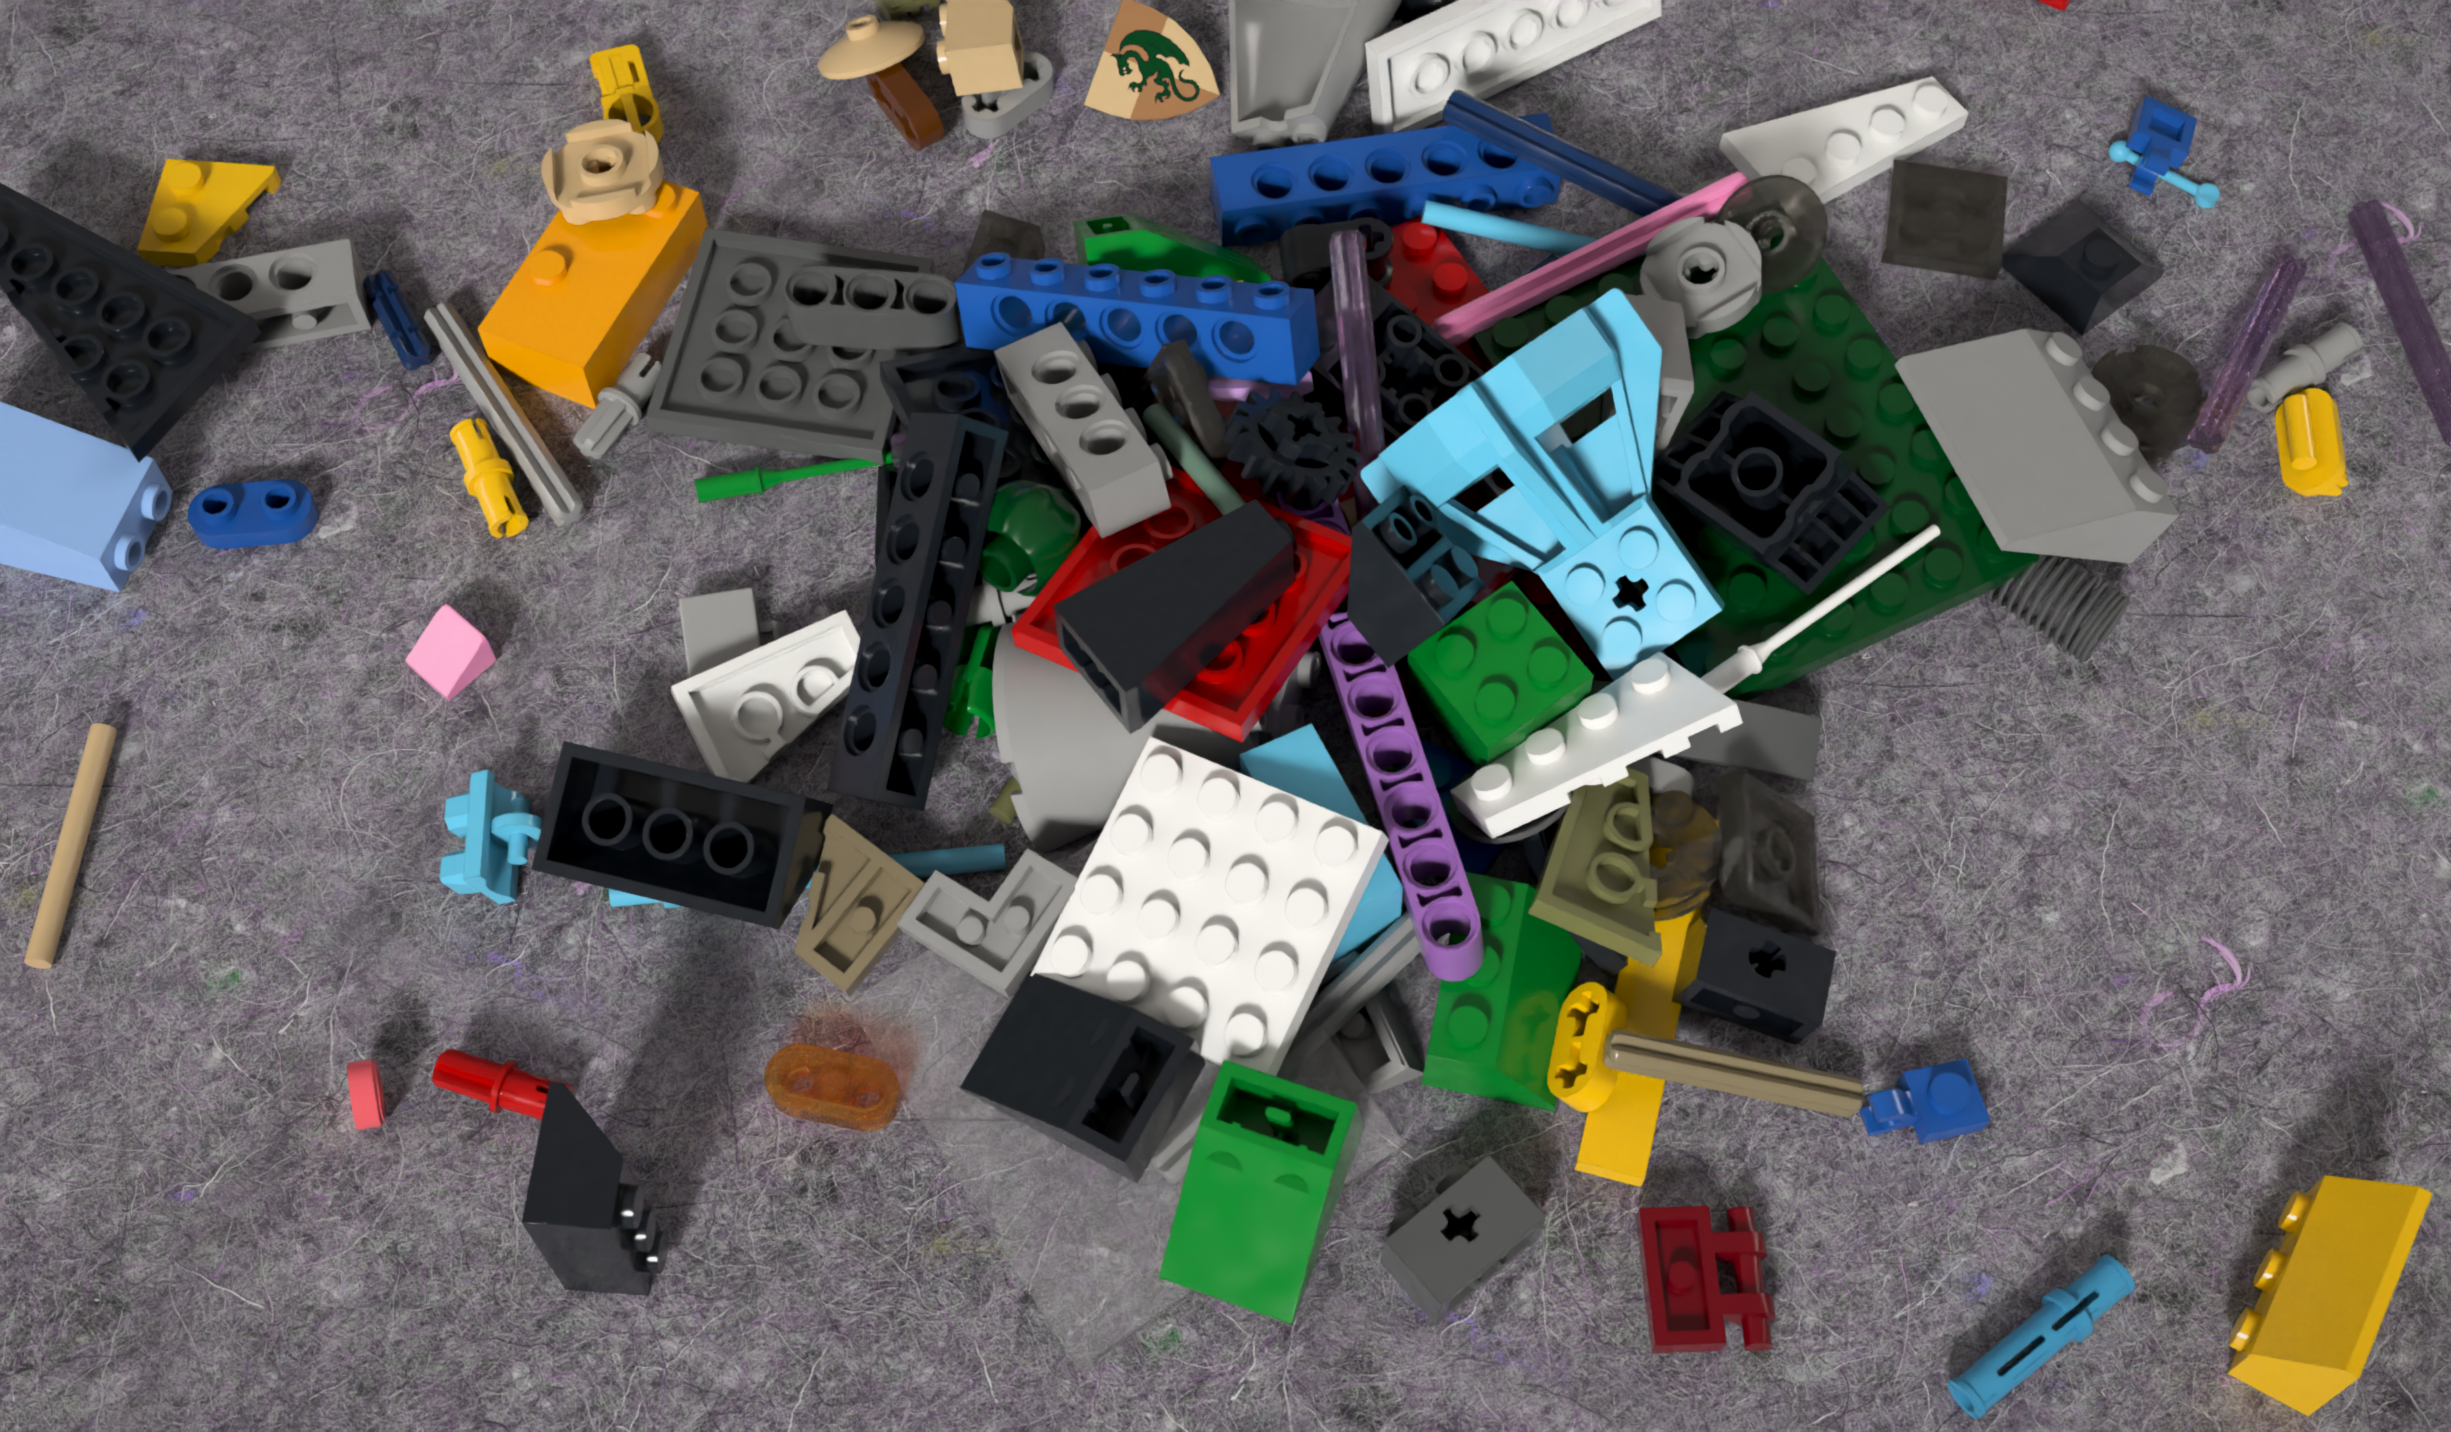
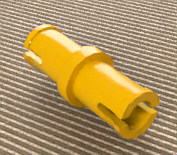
[449,418,529,538]

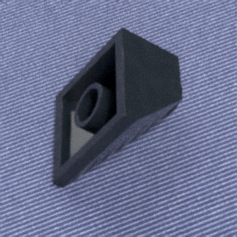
[1998,199,2164,336]

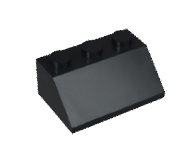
[521,1082,668,1296]

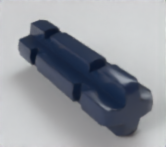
[363,270,434,371]

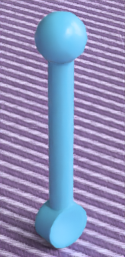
[2108,140,2220,208]

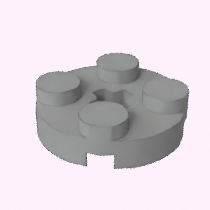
[1640,217,1762,339]

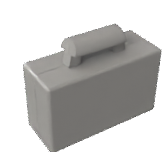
[677,587,786,678]

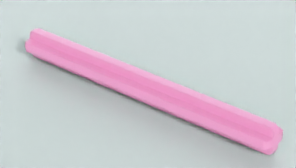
[1431,172,1754,347]

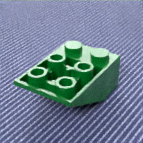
[1073,213,1271,284]
[1159,1060,1364,1326]

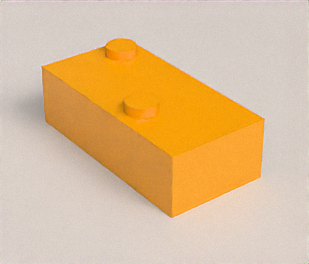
[477,166,708,409]

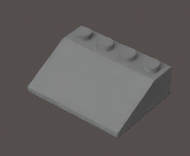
[1894,328,2180,564]

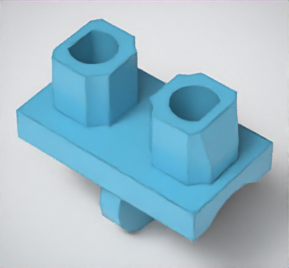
[440,769,544,905]

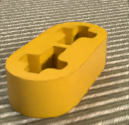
[1547,982,1628,1113]

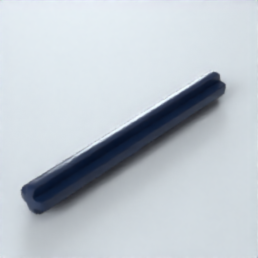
[1442,90,1684,217]

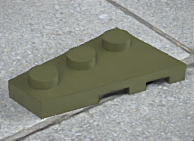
[1528,766,1662,967]

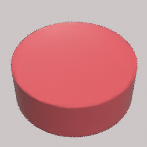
[347,1058,386,1131]

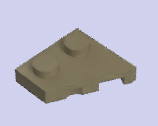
[794,813,925,997]

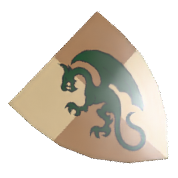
[1082,0,1221,120]

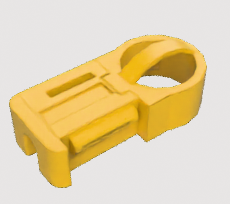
[589,44,664,143]

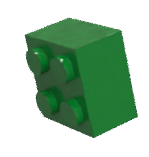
[1407,581,1594,770]

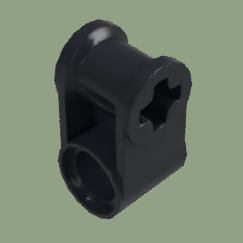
[1278,217,1393,297]

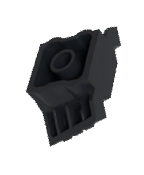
[1652,390,1891,596]

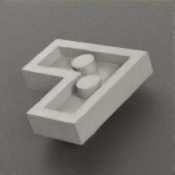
[897,848,1078,999]

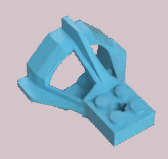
[1360,288,1725,681]

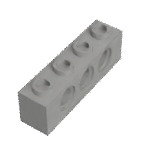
[166,238,372,353]
[994,322,1173,539]

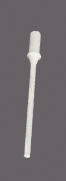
[1700,524,1940,694]

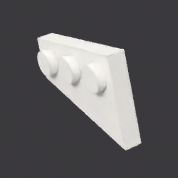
[671,609,861,784]

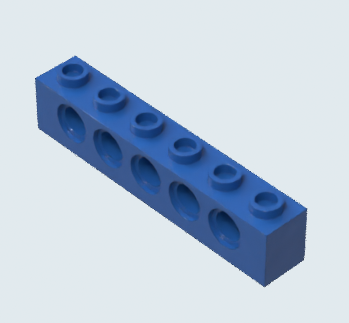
[1210,112,1561,247]
[954,252,1320,386]

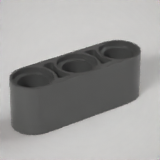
[783,265,961,353]

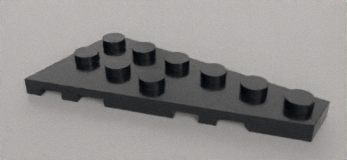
[0,183,261,463]

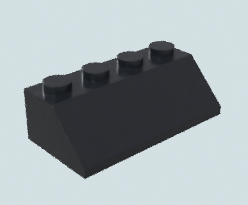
[531,741,833,929]

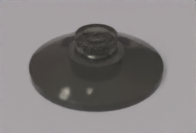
[1715,175,1828,294]

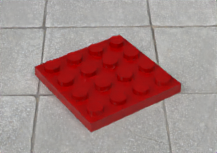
[1012,466,1352,743]

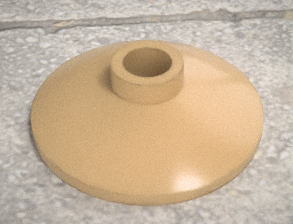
[817,15,925,80]

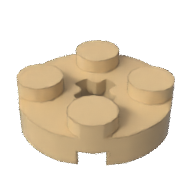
[541,119,664,225]

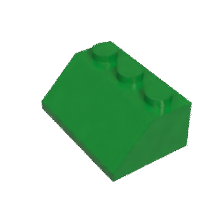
[1421,872,1582,1112]

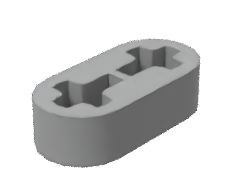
[961,51,1054,139]

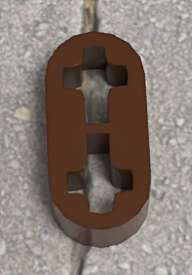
[866,62,945,152]

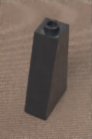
[1053,499,1297,734]

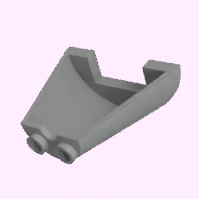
[1229,0,1402,151]
[992,613,1267,853]

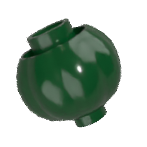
[978,480,1087,597]

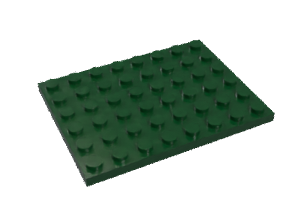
[1468,198,2040,702]

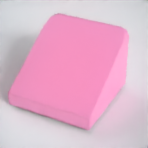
[405,603,497,701]

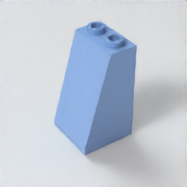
[0,401,173,593]

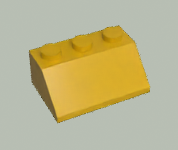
[2227,1175,2433,1416]

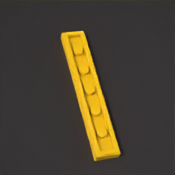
[1574,805,1720,1187]

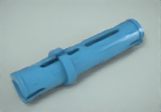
[1947,1255,2136,1420]

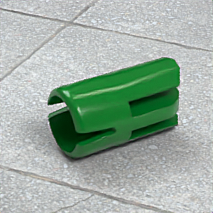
[943,624,1001,739]

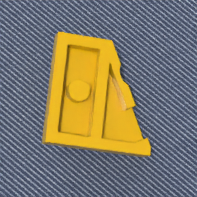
[137,159,282,267]

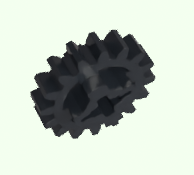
[1222,388,1361,508]

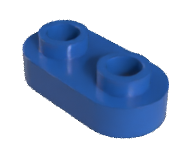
[188,479,319,549]

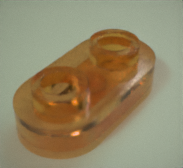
[764,1043,901,1132]

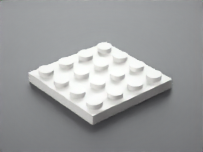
[1030,736,1389,1077]

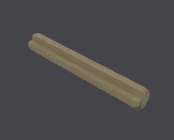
[1603,1028,1863,1117]

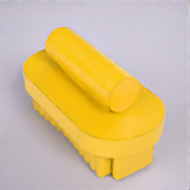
[2274,388,2349,496]

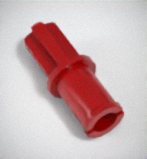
[432,1049,574,1121]

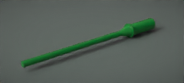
[694,449,903,503]

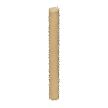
[24,723,117,969]

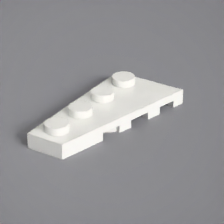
[1719,76,1969,219]
[1450,651,1743,839]

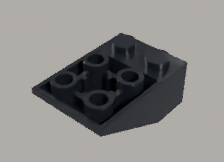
[1303,260,1485,446]
[960,971,1206,1184]

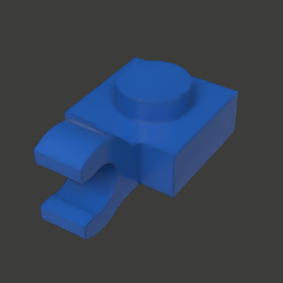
[2126,96,2197,197]
[1859,1058,1991,1144]

